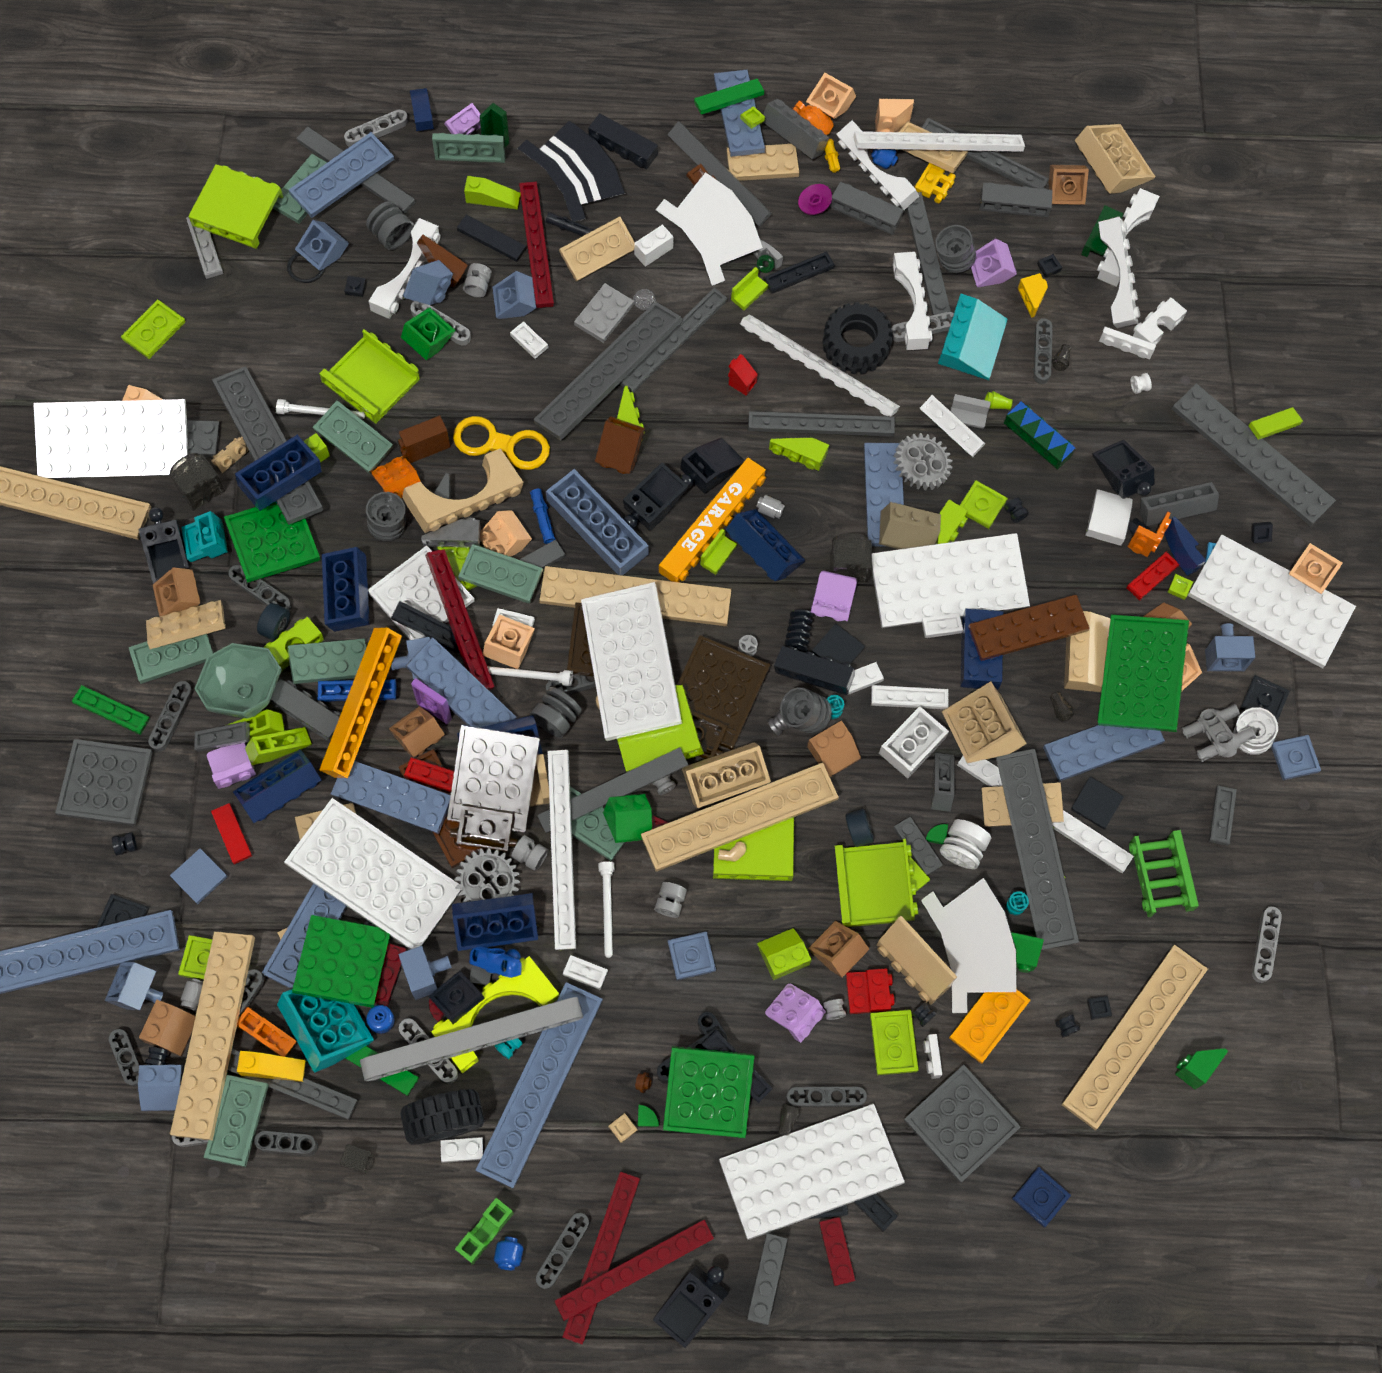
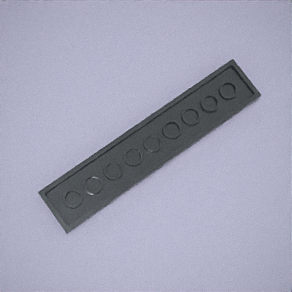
[533,301,682,441]
[212,366,323,525]
[1172,383,1336,526]
[996,749,1079,950]

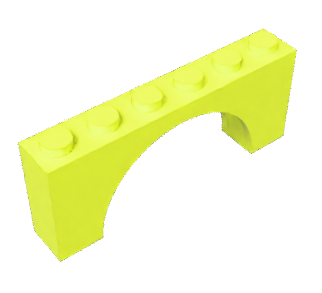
[432,956,559,1074]

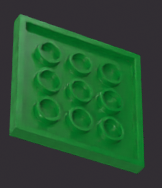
[224,501,320,583]
[292,915,390,1008]
[663,1046,754,1138]

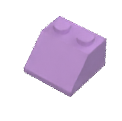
[971,239,1017,287]

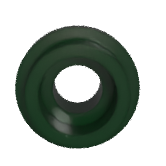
[757,255,775,273]

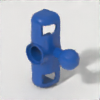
[469,947,522,978]

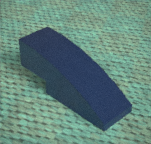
[410,88,434,131]
[1165,517,1206,576]

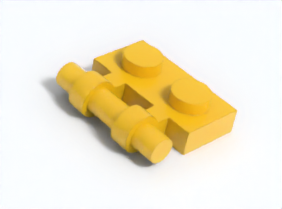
[915,163,956,203]

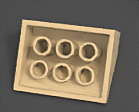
[1075,124,1155,194]
[1064,611,1111,692]
[942,682,1027,763]
[877,916,957,1005]

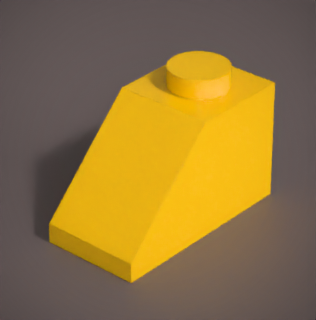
[1018,273,1048,318]

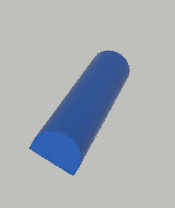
[318,679,397,701]

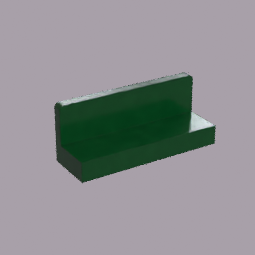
[479,103,510,148]
[1081,205,1123,257]

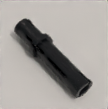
[546,212,595,237]

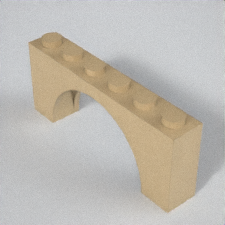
[402,448,523,533]

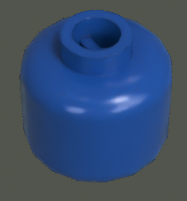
[871,149,898,169]
[367,1005,395,1034]
[494,1237,523,1271]

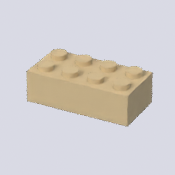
[682,742,771,808]

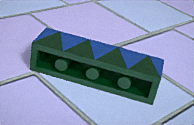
[1004,402,1075,470]

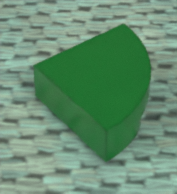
[926,824,948,845]
[638,1105,659,1127]

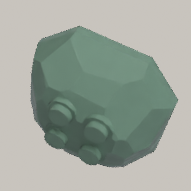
[195,643,281,718]

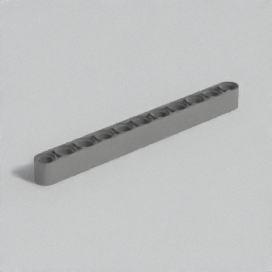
[360,997,583,1081]

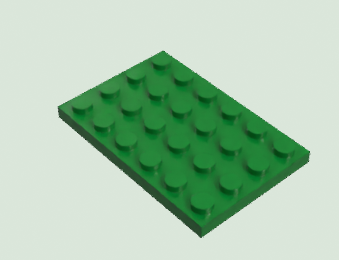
[1098,615,1189,732]

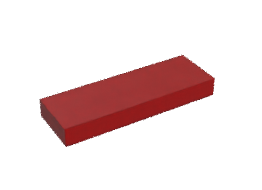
[1126,552,1179,601]
[404,757,454,792]
[211,803,252,864]

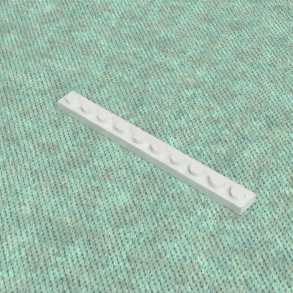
[853,131,1025,152]
[740,315,900,416]
[548,750,576,950]
[957,756,1134,873]

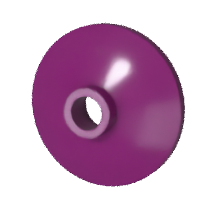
[798,184,832,215]

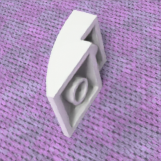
[1085,489,1133,546]

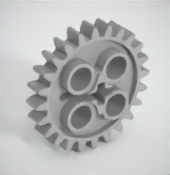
[893,433,952,490]
[454,848,520,903]

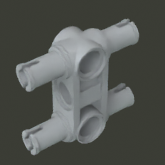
[1181,704,1256,762]

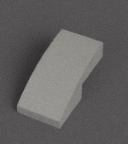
[752,240,783,269]

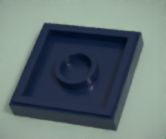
[1012,1167,1071,1228]

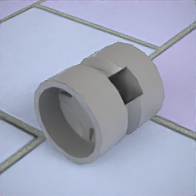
[463,263,492,297]
[511,835,549,871]
[654,882,687,918]

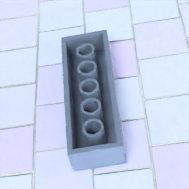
[546,469,648,576]

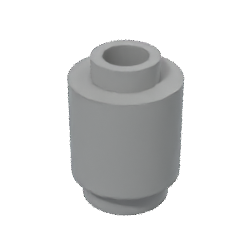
[756,495,785,519]
[180,979,203,1011]

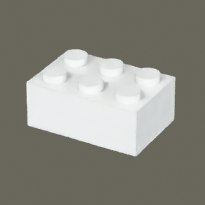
[879,706,949,778]

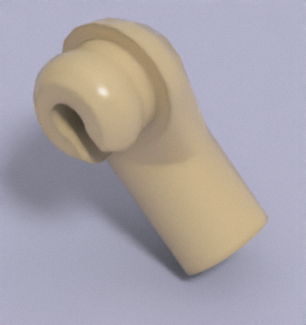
[718,842,746,862]

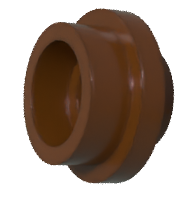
[635,1072,652,1093]

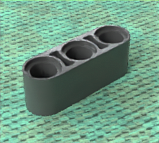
[255,1131,318,1156]

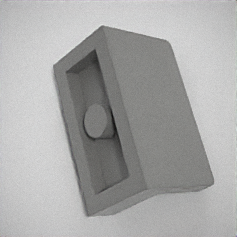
[950,394,991,429]

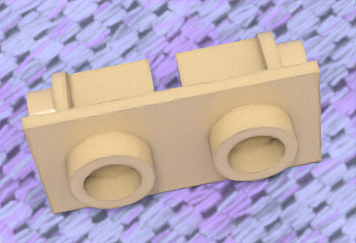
[211,437,249,473]

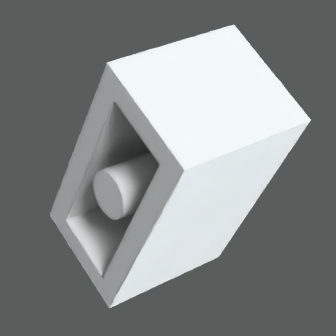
[634,224,673,267]

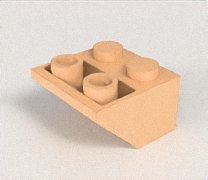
[480,510,532,557]

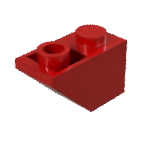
[728,354,757,396]

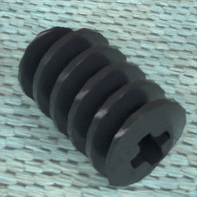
[784,609,814,652]

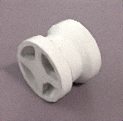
[1131,373,1152,394]

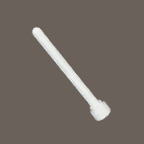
[276,399,365,419]
[487,666,573,686]
[598,862,614,958]

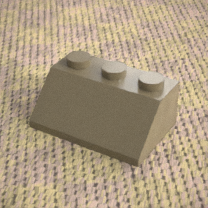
[879,502,941,549]

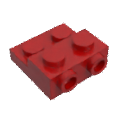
[846,969,894,1014]

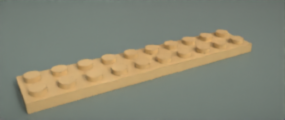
[0,467,151,540]
[539,566,731,626]
[641,763,839,872]
[170,932,255,1141]
[1062,945,1208,1130]

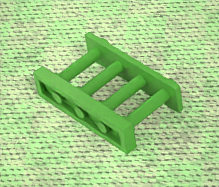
[1129,830,1199,917]

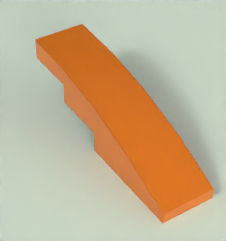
[237,1007,297,1057]

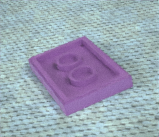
[411,678,452,724]

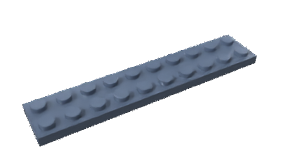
[0,910,180,994]
[476,982,603,1189]

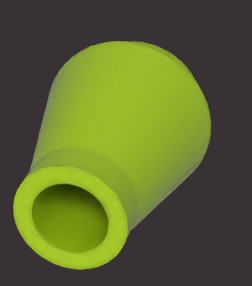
[985,391,1013,410]

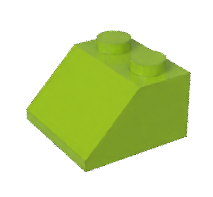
[757,928,811,980]

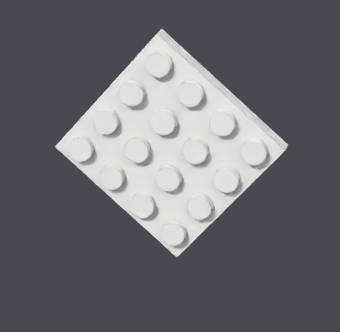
[368,545,475,640]

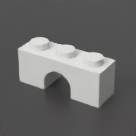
[1133,298,1187,345]

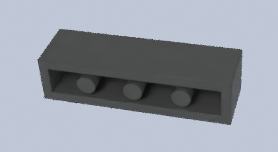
[763,99,829,159]
[830,182,904,235]
[979,183,1053,218]
[1140,482,1219,526]
[269,679,341,743]
[746,1233,787,1326]

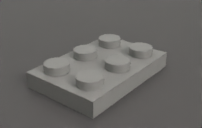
[574,283,634,343]

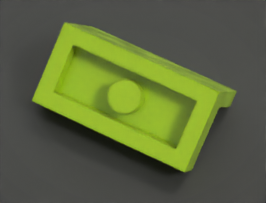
[731,267,768,310]
[700,529,737,575]

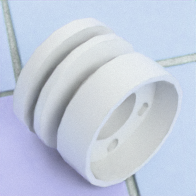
[1233,708,1278,755]
[940,819,991,869]

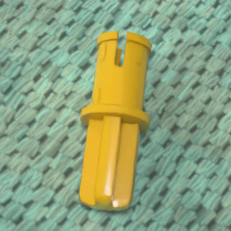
[825,139,840,173]

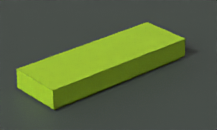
[1249,407,1303,440]

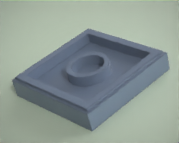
[1271,735,1321,780]
[170,849,228,904]
[668,932,716,980]

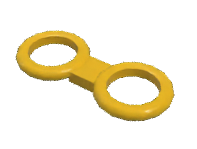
[453,416,550,470]

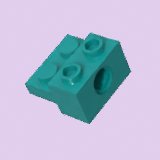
[181,511,228,562]

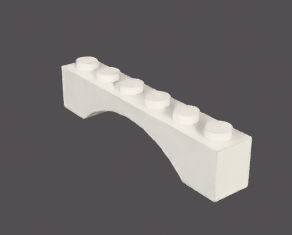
[836,120,919,210]
[1097,188,1159,287]
[1099,217,1140,328]
[369,218,440,319]
[893,252,932,350]

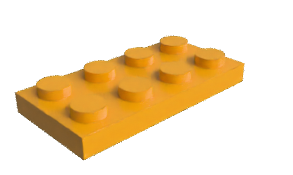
[949,989,1030,1064]

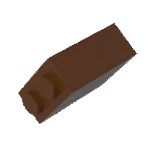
[398,416,450,463]
[595,416,645,474]

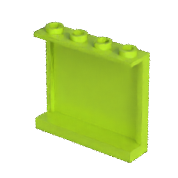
[188,164,283,249]
[319,330,420,424]
[617,685,704,772]
[713,817,794,881]
[835,839,918,927]

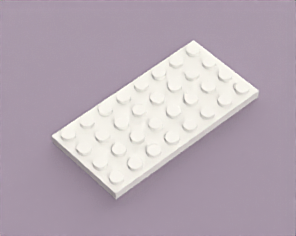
[34,399,189,478]
[869,533,1030,628]
[1188,535,1356,669]
[581,582,682,741]
[284,798,461,950]
[719,1104,904,1240]

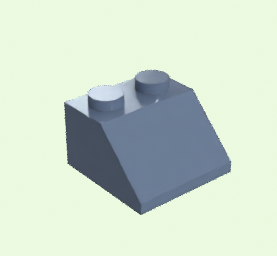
[295,220,349,271]
[403,260,453,305]
[493,271,536,319]
[138,1065,184,1111]

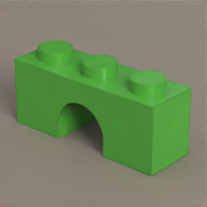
[455,1198,514,1264]

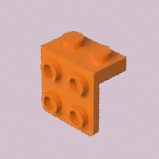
[372,456,421,499]
[1128,512,1171,557]

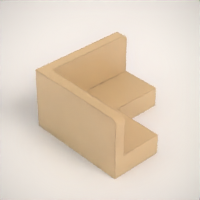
[530,754,550,807]

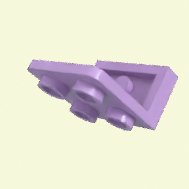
[444,103,481,135]
[811,571,857,621]
[207,743,256,789]
[765,984,826,1043]

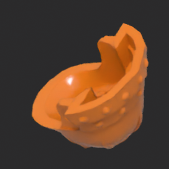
[792,101,833,135]

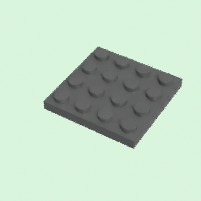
[55,739,153,826]
[904,1065,1020,1183]

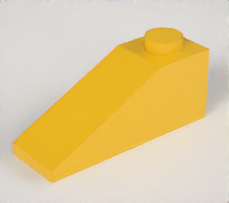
[237,1051,306,1082]

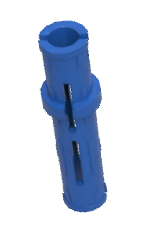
[530,489,555,544]

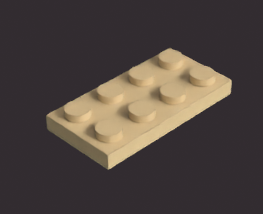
[899,121,968,173]
[727,144,799,181]
[559,217,635,282]
[146,600,225,649]
[982,783,1064,827]

